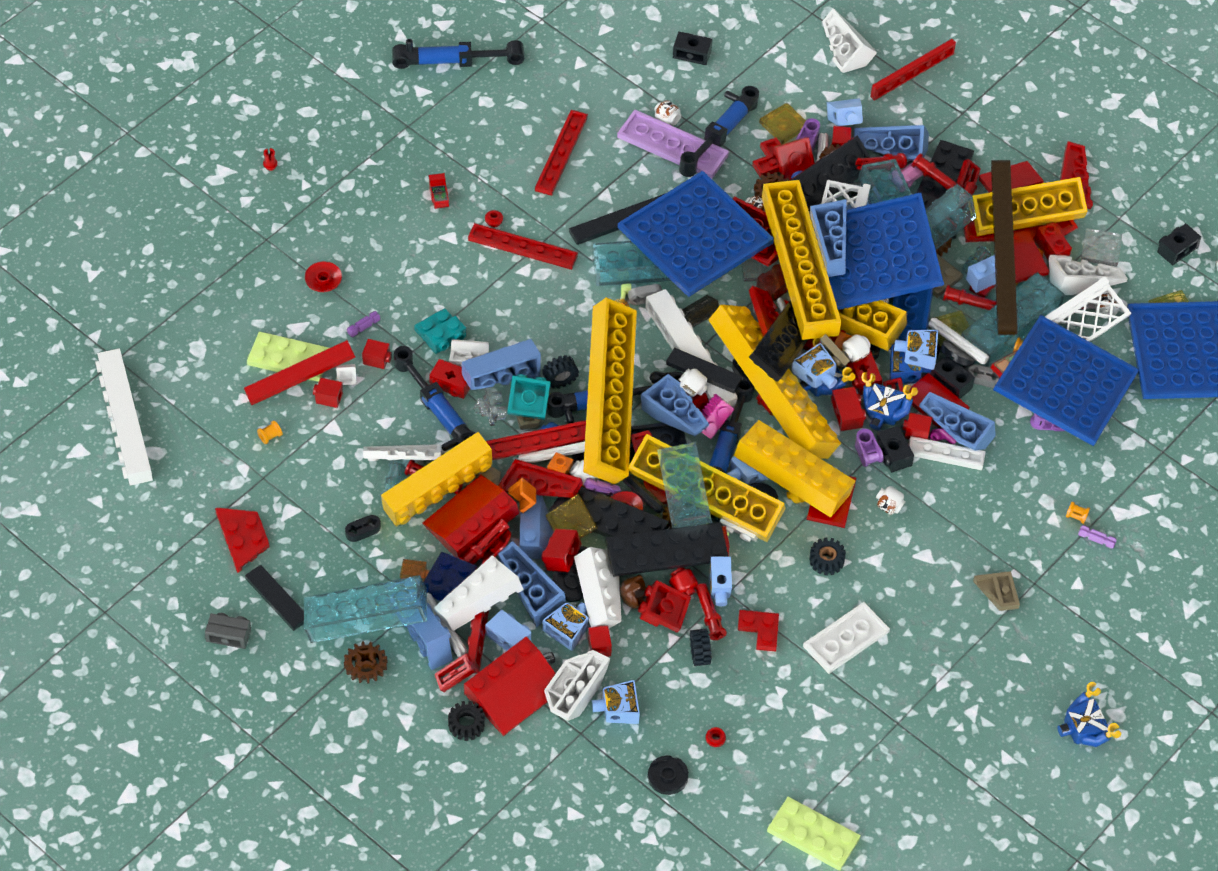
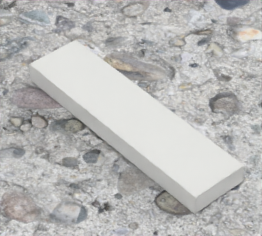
[909,436,986,470]

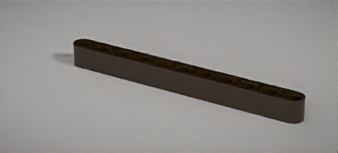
[991,160,1017,335]

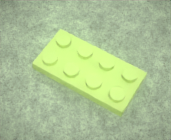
[247,332,329,382]
[767,797,861,871]

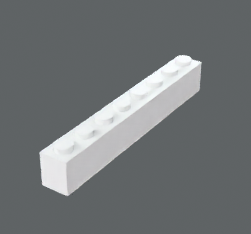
[645,289,738,408]
[95,348,153,485]

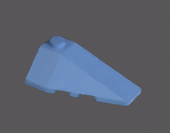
[854,125,929,161]
[641,374,709,436]
[919,392,995,451]
[519,495,555,559]

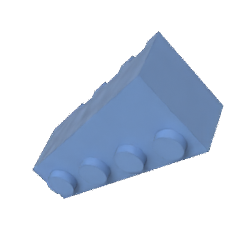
[810,199,847,277]
[462,339,541,390]
[498,541,566,628]
[391,585,453,671]

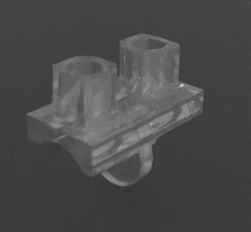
[473,387,507,426]

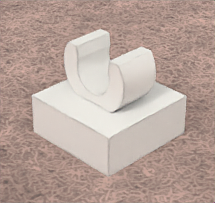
[336,364,356,385]

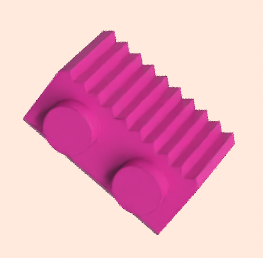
[701,394,735,439]

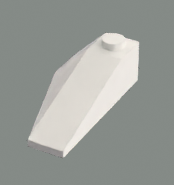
[822,8,877,73]
[1049,255,1128,296]

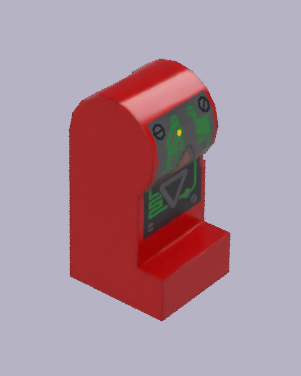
[428,173,449,209]

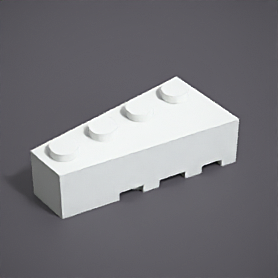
[574,547,621,629]
[434,556,524,631]

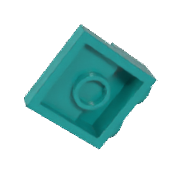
[414,308,466,354]
[507,374,550,420]

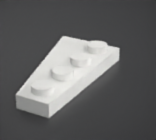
[363,444,441,461]

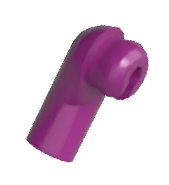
[930,428,957,445]

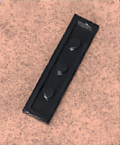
[666,347,743,394]
[245,565,309,631]

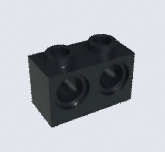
[930,356,975,399]

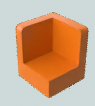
[508,478,536,513]

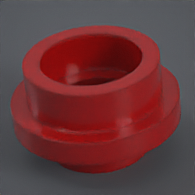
[485,210,503,228]
[705,727,726,747]

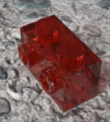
[756,263,788,302]

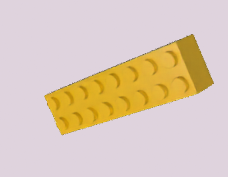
[628,434,786,542]

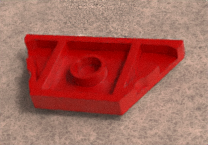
[215,508,270,573]

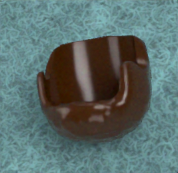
[620,575,646,608]

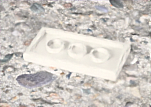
[803,602,890,674]

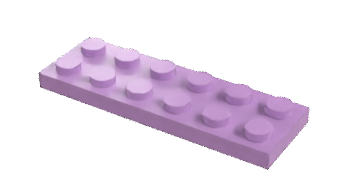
[617,110,729,179]

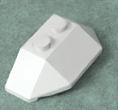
[544,650,610,721]

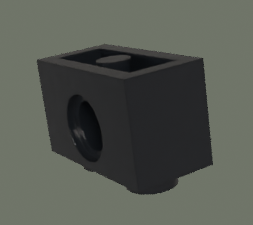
[673,31,712,65]
[1157,223,1201,266]
[876,426,914,473]

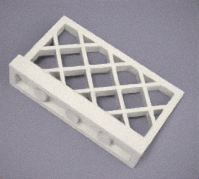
[821,180,871,208]
[1045,277,1131,342]

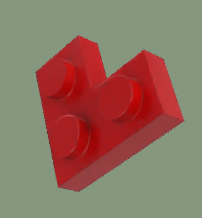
[752,137,781,178]
[738,610,779,652]

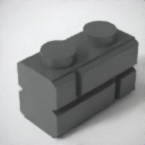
[205,613,251,649]

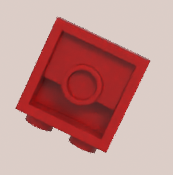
[638,580,691,632]

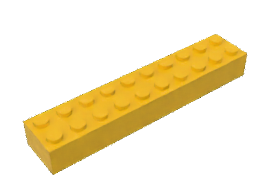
[762,180,841,340]
[583,297,637,485]
[709,304,841,459]

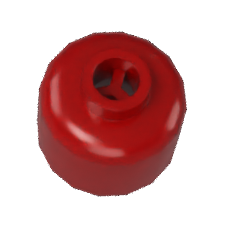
[669,567,698,596]

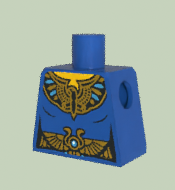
[890,345,931,385]

